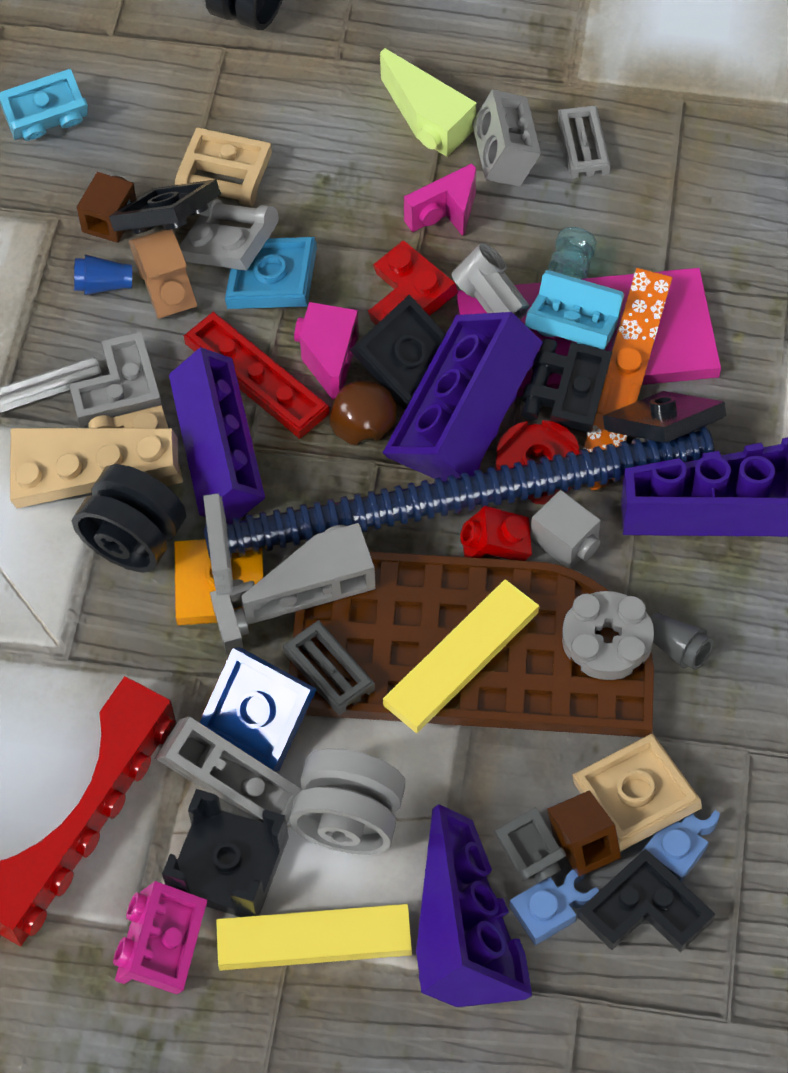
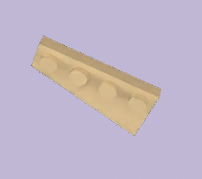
[10,428,179,508]

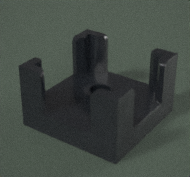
[162,789,289,917]

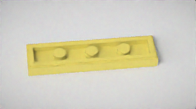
[383,579,539,733]
[216,904,412,971]

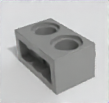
[472,89,541,186]

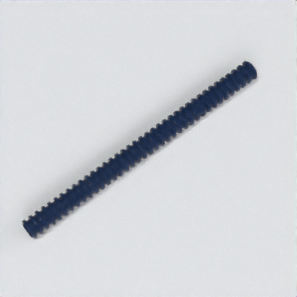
[203,426,715,559]

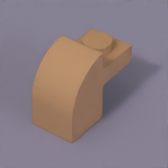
[128,230,197,319]

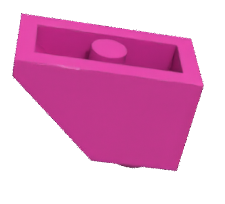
[294,302,359,400]

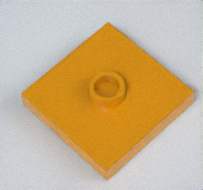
[174,539,264,625]

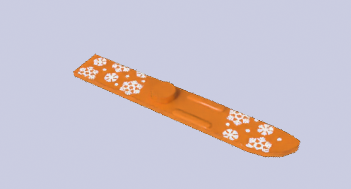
[583,268,672,490]

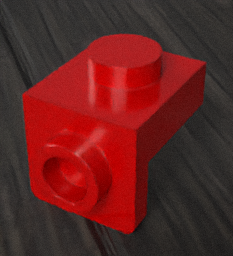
[460,506,532,561]

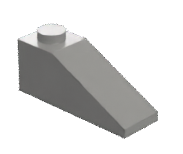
[241,523,376,625]
[155,717,302,823]

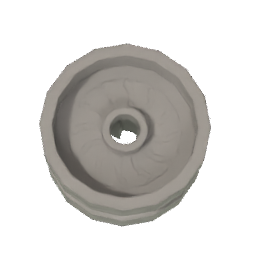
[290,749,405,855]

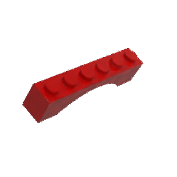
[0,676,176,947]

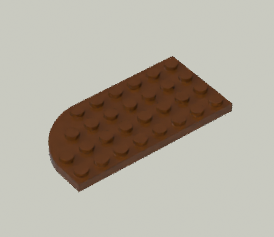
[289,552,654,737]

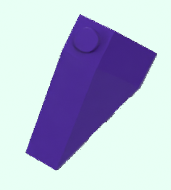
[416,804,532,1007]

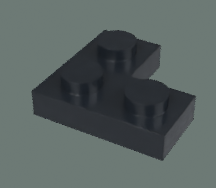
[578,848,716,953]

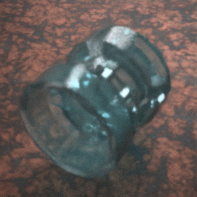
[548,227,597,279]

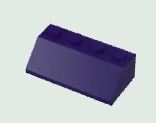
[383,312,543,481]

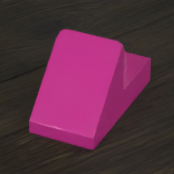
[404,163,476,236]

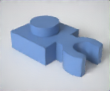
[643,810,720,882]
[509,870,599,945]

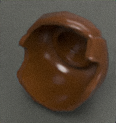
[329,381,397,445]

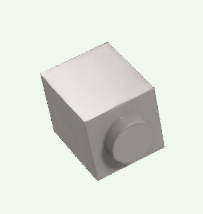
[530,490,601,569]

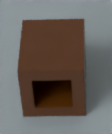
[77,172,136,243]
[547,790,621,877]

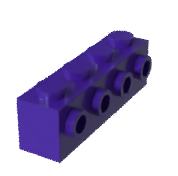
[169,347,265,523]

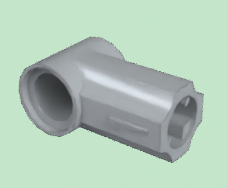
[452,243,530,320]

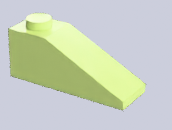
[380,48,477,157]

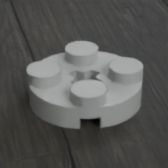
[562,591,654,680]

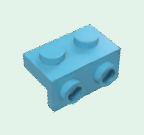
[0,69,88,141]
[525,270,624,350]

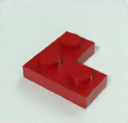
[368,240,458,325]

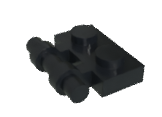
[521,339,612,433]

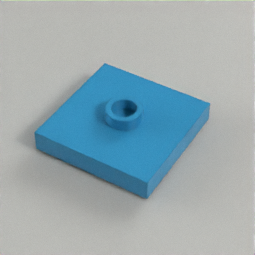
[225,237,317,309]

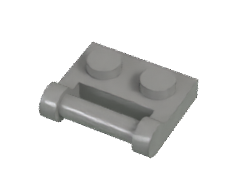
[180,199,278,271]

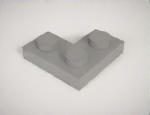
[69,331,162,427]

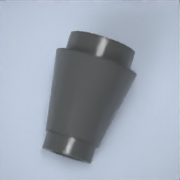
[650,612,714,670]

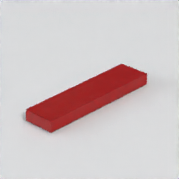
[183,311,330,439]

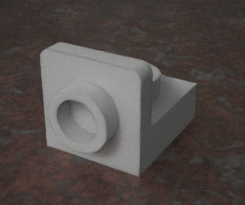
[210,579,255,655]

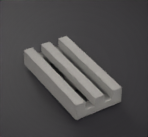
[557,105,611,179]
[203,494,234,595]

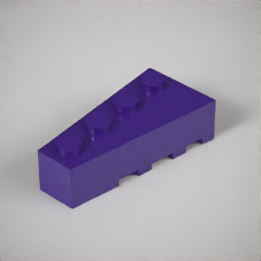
[621,437,788,537]

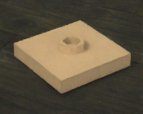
[572,733,702,852]

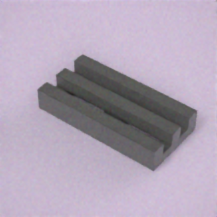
[283,620,375,716]

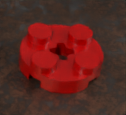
[495,420,579,505]

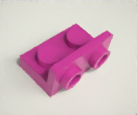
[113,881,207,995]

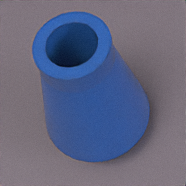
[74,254,132,295]

